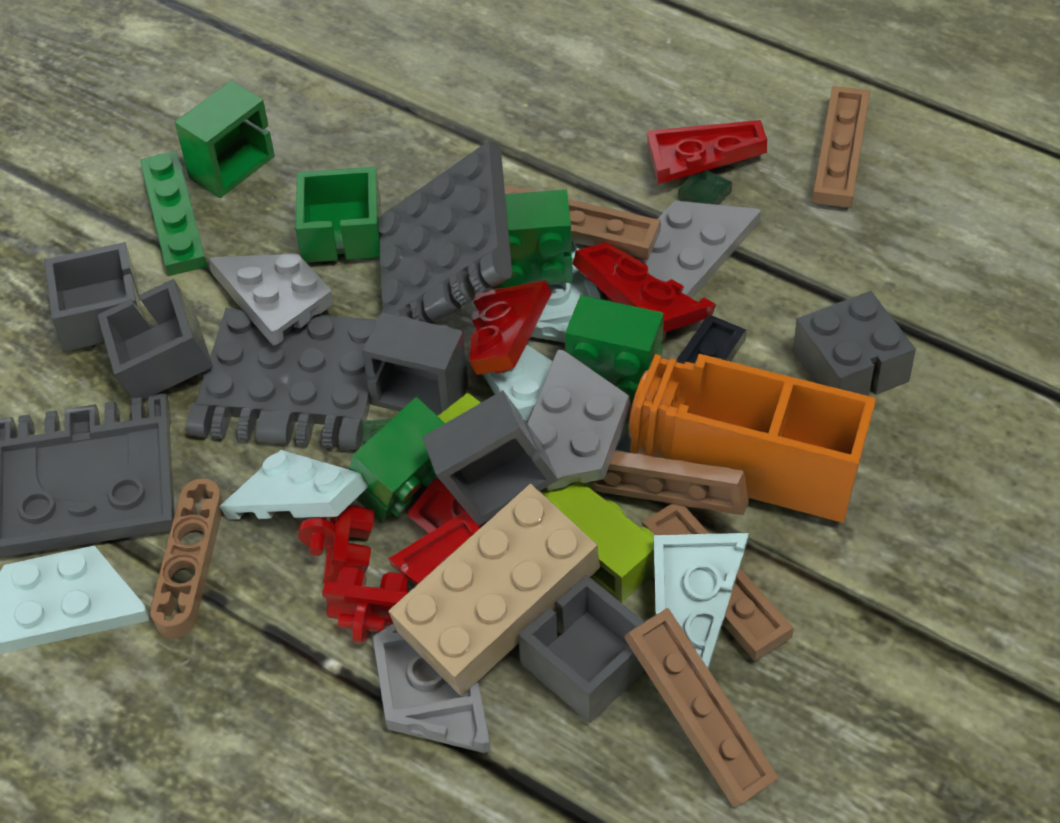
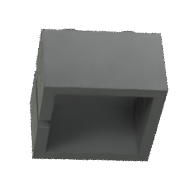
[44,242,143,352]
[98,279,213,400]
[793,291,916,396]
[362,312,469,416]
[422,390,558,526]
[518,575,645,723]

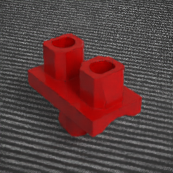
[298,503,375,583]
[322,566,408,644]

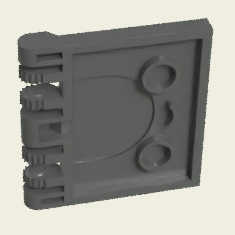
[378,141,512,324]
[187,308,377,450]
[0,394,175,557]

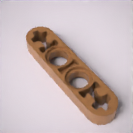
[150,478,223,639]

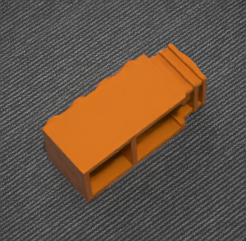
[628,354,876,523]

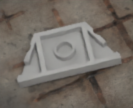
[633,201,761,298]
[209,254,333,345]
[528,350,631,491]
[373,624,491,753]

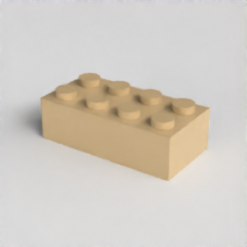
[389,483,600,696]

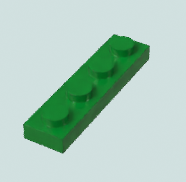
[140,151,207,276]

